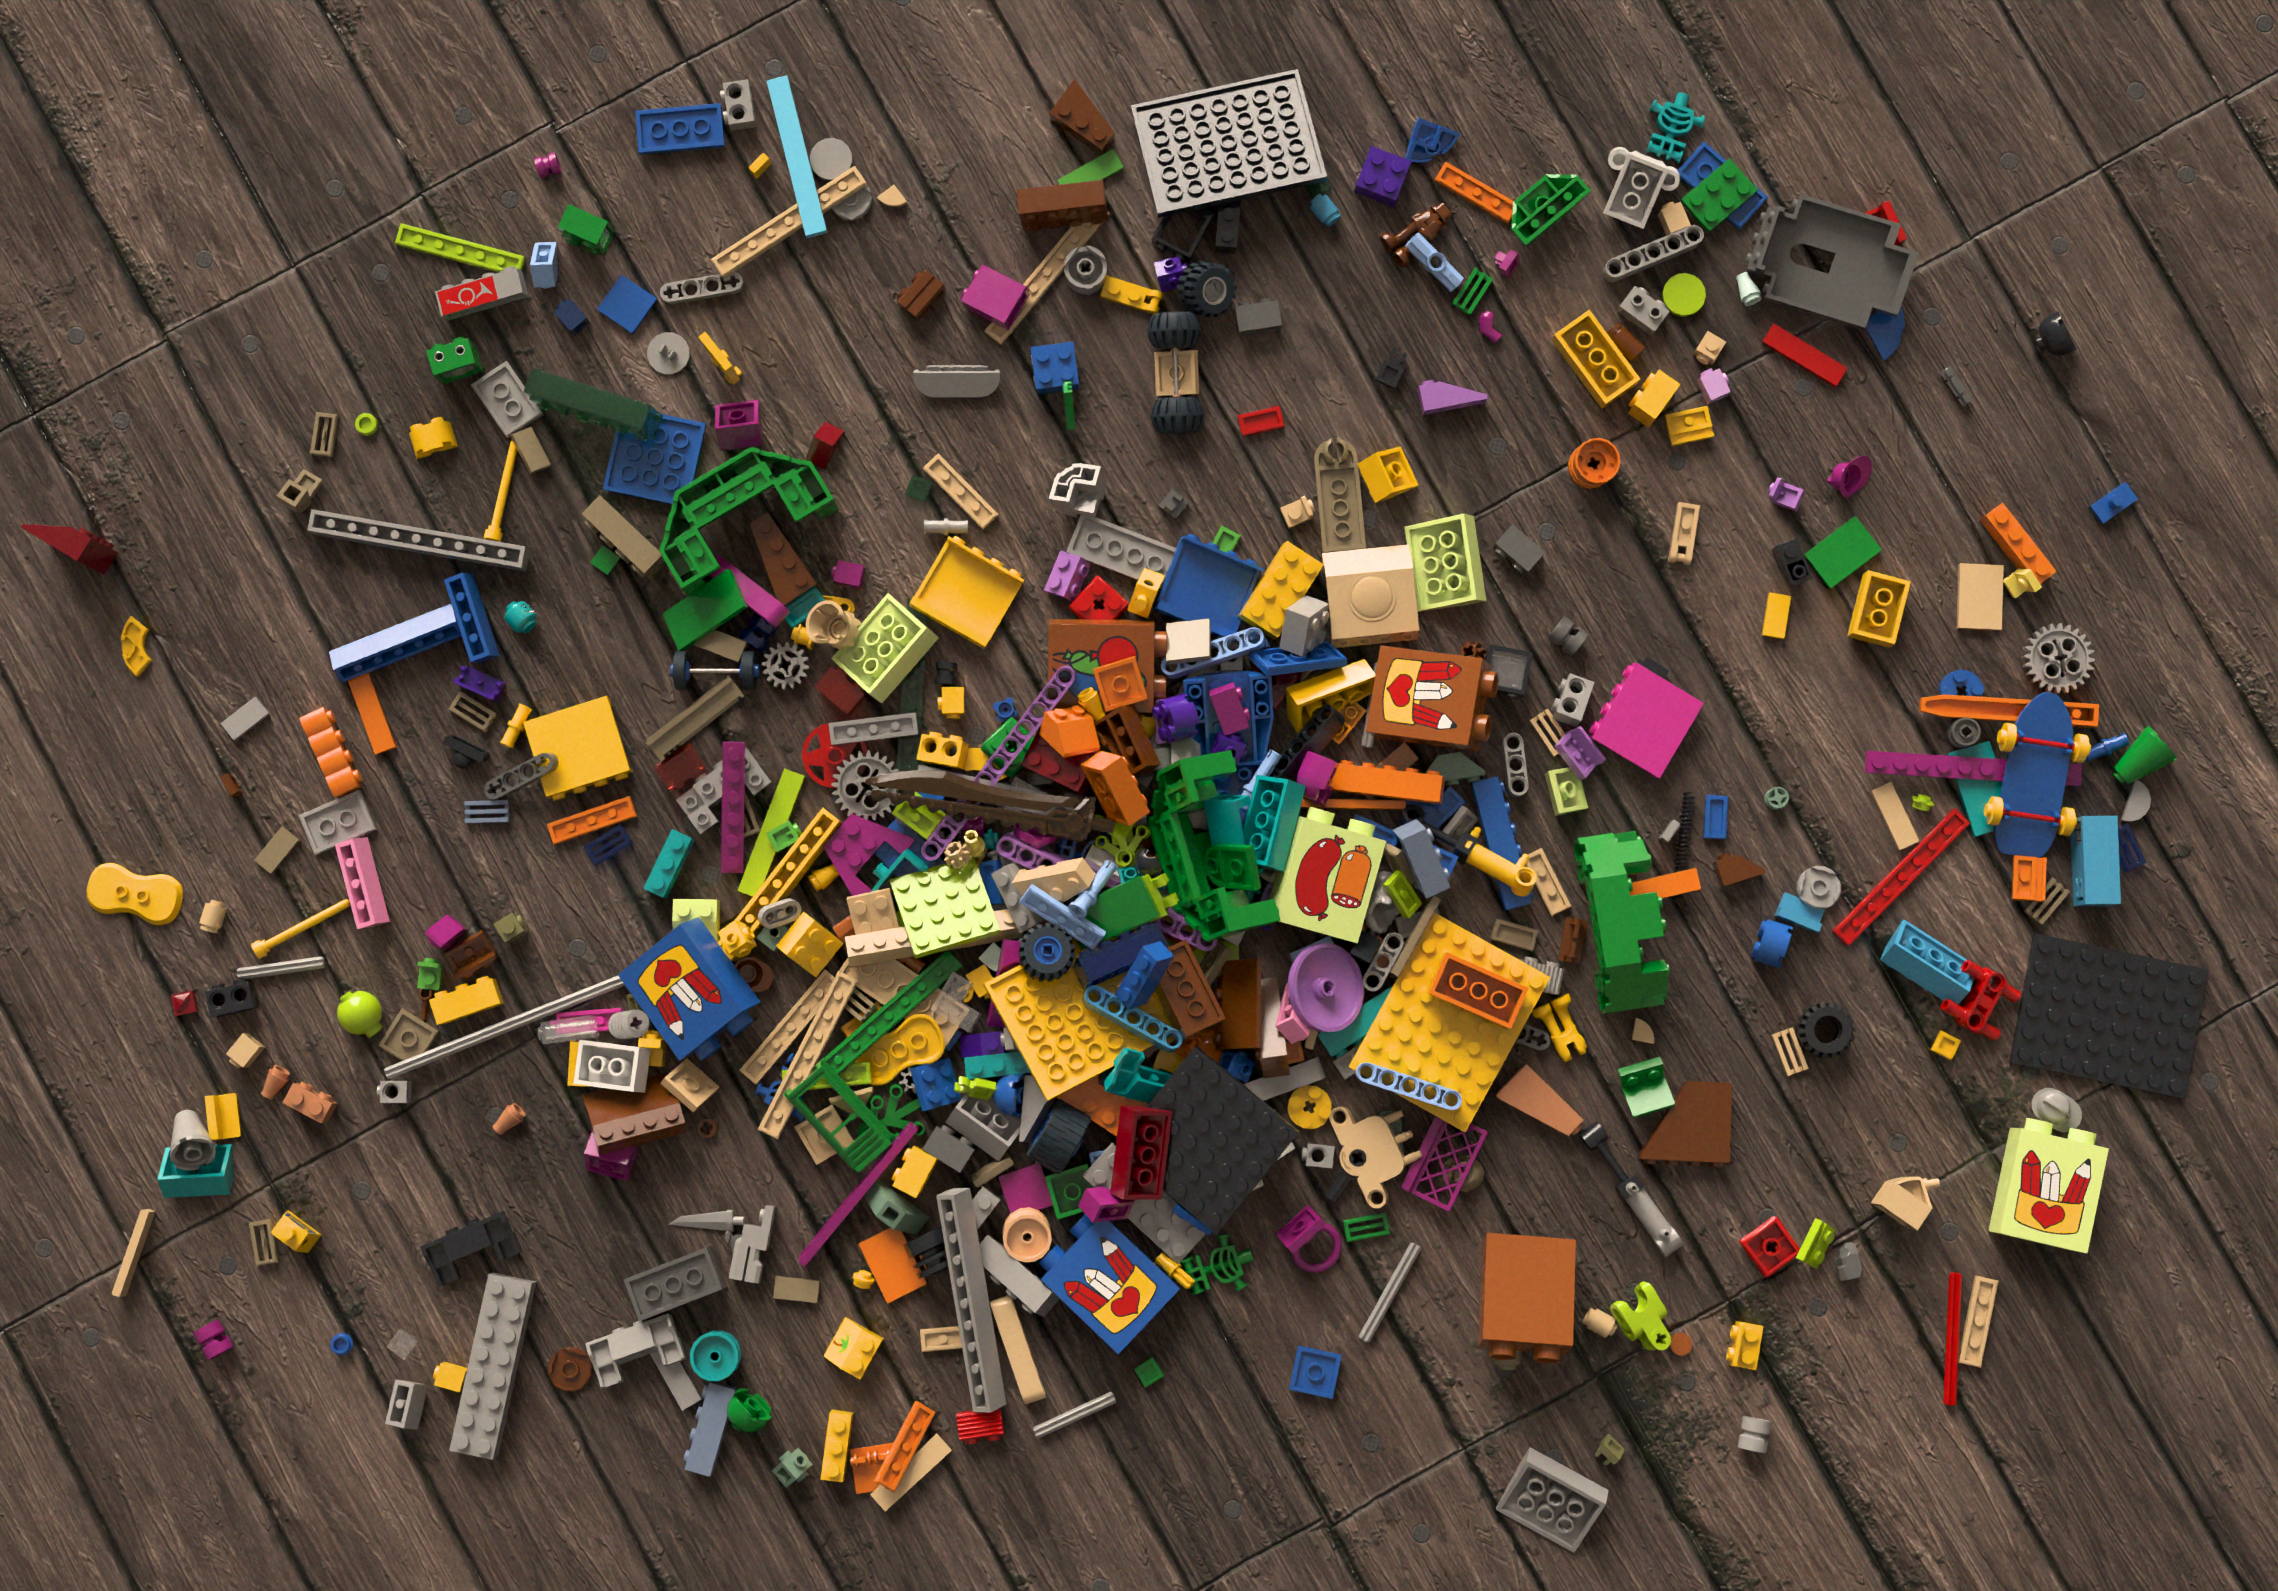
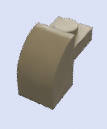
[277,469,323,514]

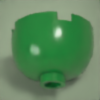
[727,1388,772,1432]

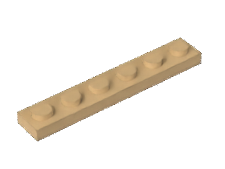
[739,969,835,1085]

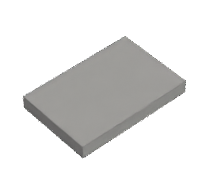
[471,361,544,438]
[298,790,377,856]

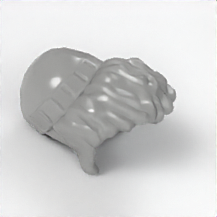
[1364,871,1400,934]

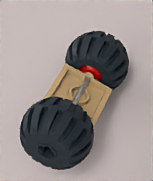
[1147,311,1205,434]

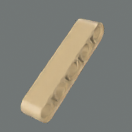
[990,1295,1046,1405]

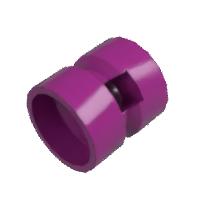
[193,1319,234,1361]

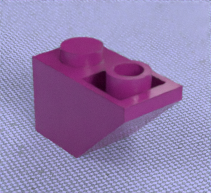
[425,915,467,950]

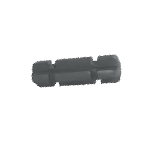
[1940,366,1973,406]

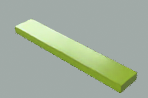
[395,223,526,273]
[737,768,805,897]

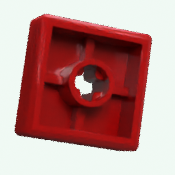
[1069,576,1129,620]
[1739,1216,1800,1277]

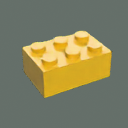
[1847,570,1911,648]

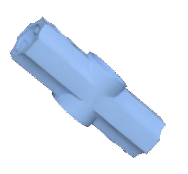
[1405,233,1464,292]

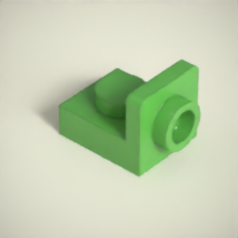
[766,821,802,853]
[417,958,444,991]

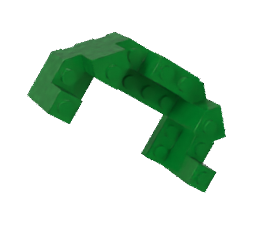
[659,447,839,596]
[1148,750,1280,942]
[1572,831,1670,1014]

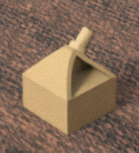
[1871,1176,1940,1230]

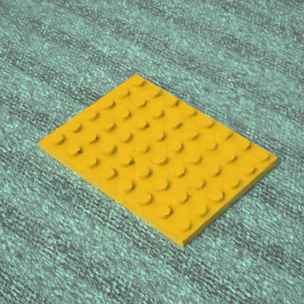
[1348,912,1551,1132]
[983,924,1173,1102]

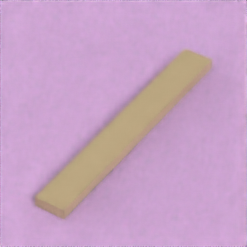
[711,166,867,279]
[985,212,1110,346]
[758,971,858,1139]

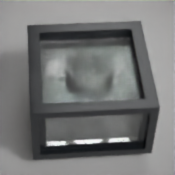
[1485,644,1533,698]

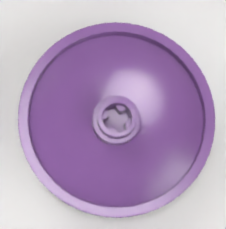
[1288,943,1364,1032]

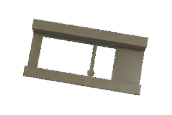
[646,675,744,761]

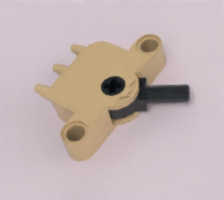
[1325,1106,1423,1209]

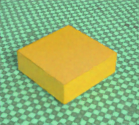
[749,153,771,179]
[1930,1031,1961,1060]

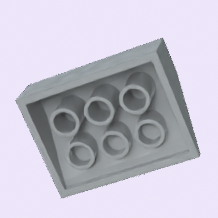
[1496,1447,1609,1553]

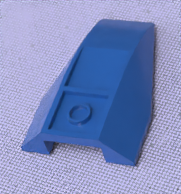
[1183,671,1274,795]

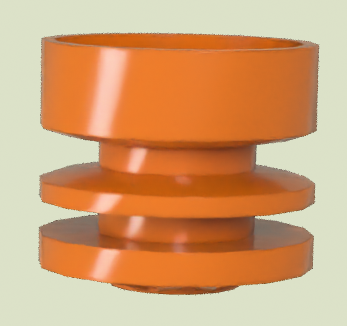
[1568,438,1621,489]

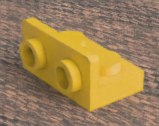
[1726,1321,1764,1370]

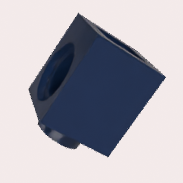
[554,299,590,336]

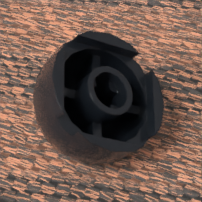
[2036,311,2077,356]

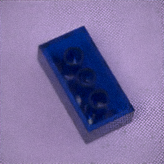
[1072,922,1169,991]

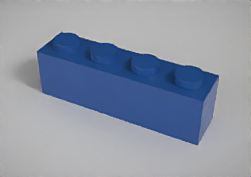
[444,573,500,663]

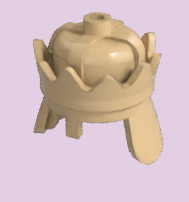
[806,600,861,650]

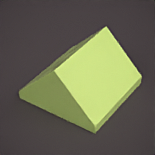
[1545,767,1588,816]

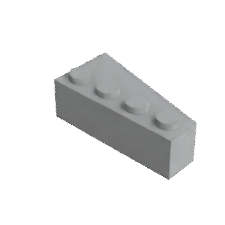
[979,1235,1060,1317]

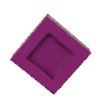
[1494,250,1520,279]

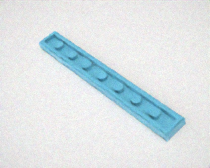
[767,75,828,238]

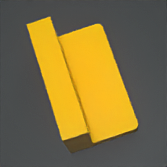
[205,1093,242,1140]

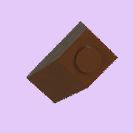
[1713,852,1766,887]

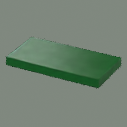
[663,569,748,651]
[1076,875,1161,950]

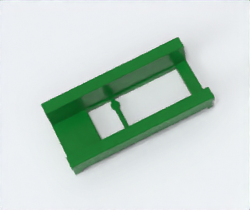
[783,1059,893,1173]

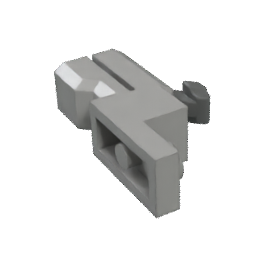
[724,1205,776,1284]

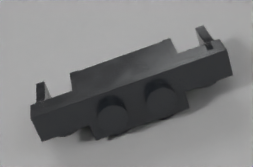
[420,1211,523,1287]

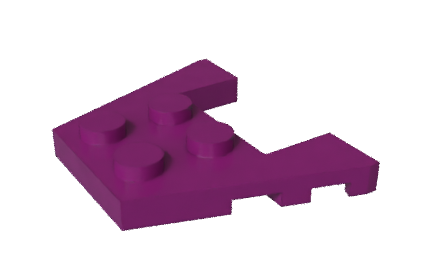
[823,814,915,896]

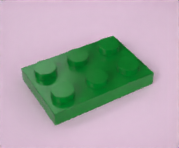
[1680,158,1758,233]

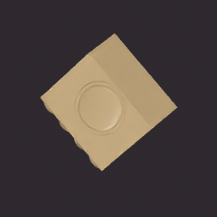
[1322,545,1419,648]

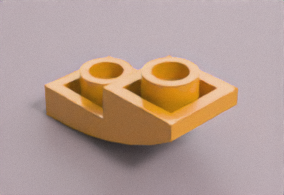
[1333,702,1367,745]

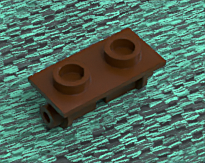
[1558,917,1587,964]

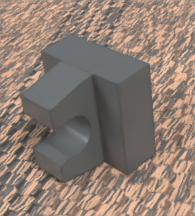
[1158,489,1189,520]

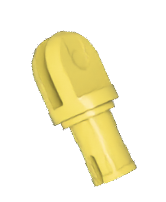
[963,830,987,861]

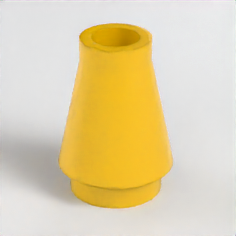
[1077,687,1106,722]
[808,864,840,891]

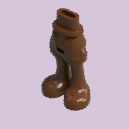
[1379,203,1452,268]

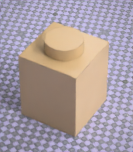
[1658,202,1691,236]
[226,1033,265,1068]

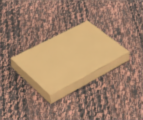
[1957,563,2004,631]

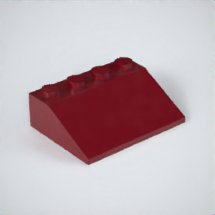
[21,524,118,575]

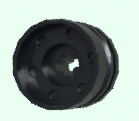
[903,1226,949,1279]

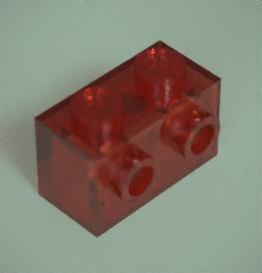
[814,666,867,716]
[653,743,706,791]

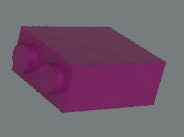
[961,264,1030,331]

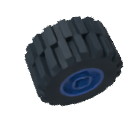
[1018,923,1075,982]

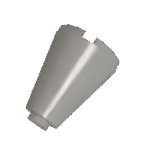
[170,1110,216,1170]

